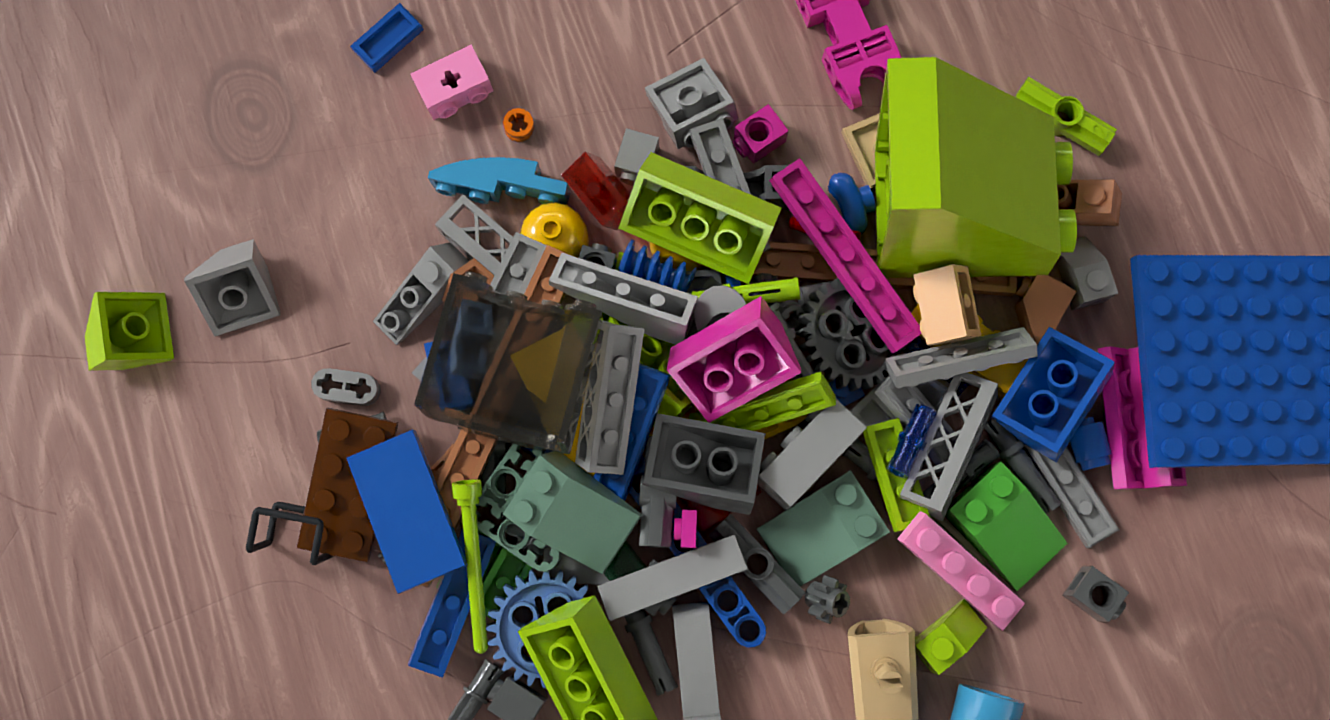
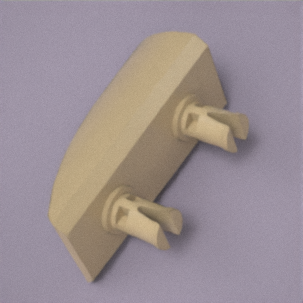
[848,619,918,720]

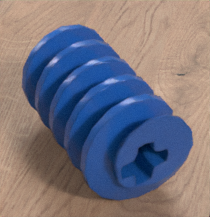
[618,239,697,293]

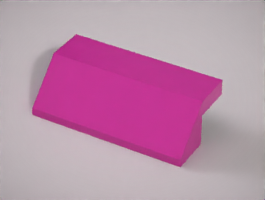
[1098,346,1187,490]

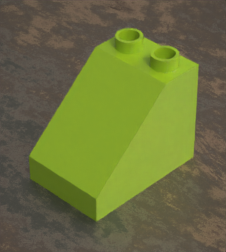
[875,57,1077,278]

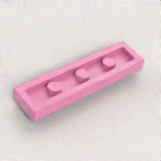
[897,511,1025,631]

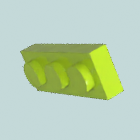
[863,418,930,532]

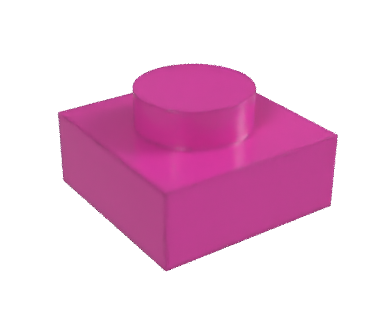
[674,510,697,549]

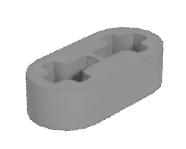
[311,368,380,406]

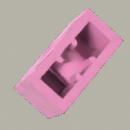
[410,45,493,120]

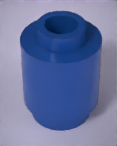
[1070,417,1112,471]

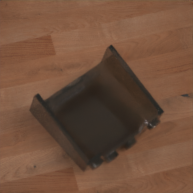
[414,272,603,454]

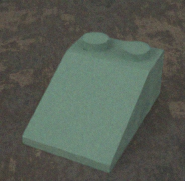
[503,450,642,574]
[757,470,890,587]

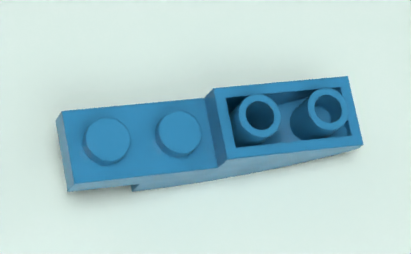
[428,157,571,205]

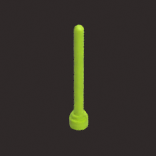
[452,479,488,654]

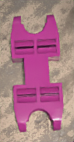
[795,0,901,110]

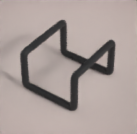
[246,502,333,565]

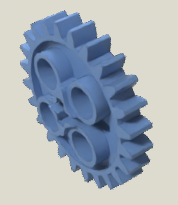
[486,569,597,688]

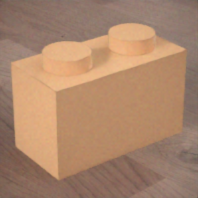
[913,264,981,345]

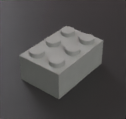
[757,399,867,511]

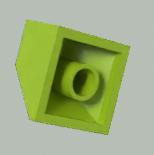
[85,292,174,371]

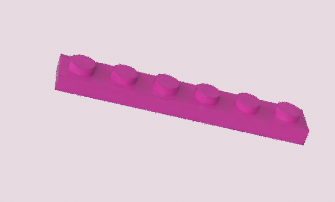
[769,158,921,354]

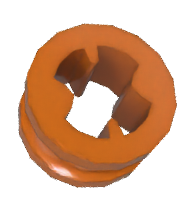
[503,108,534,142]

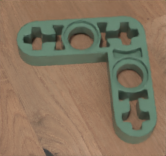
[476,437,561,571]

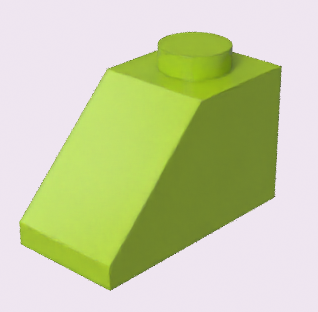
[915,599,987,675]

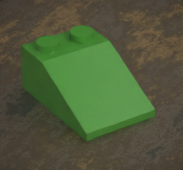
[945,461,1068,592]

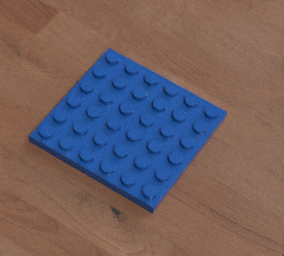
[1130,255,1330,468]

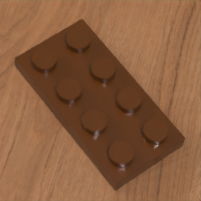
[297,408,399,562]

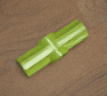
[1015,76,1117,156]

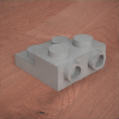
[645,58,738,149]

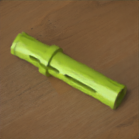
[692,277,801,304]

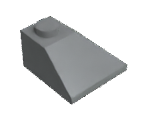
[184,239,280,337]

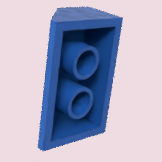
[992,327,1115,463]

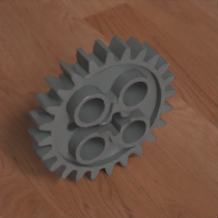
[796,278,905,392]

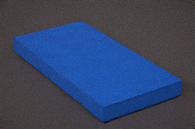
[346,430,468,594]

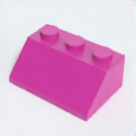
[667,296,801,423]

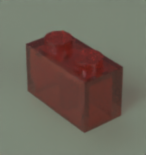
[561,151,630,230]

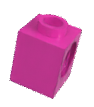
[733,104,789,164]

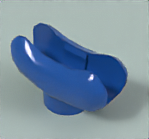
[828,173,876,235]

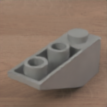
[373,242,469,345]

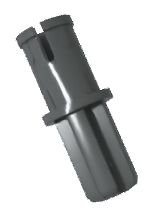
[448,659,505,720]

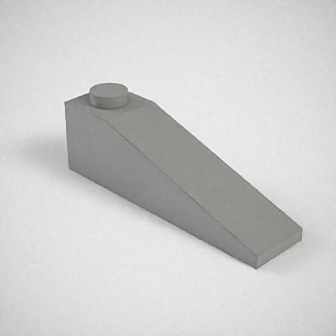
[549,253,698,345]

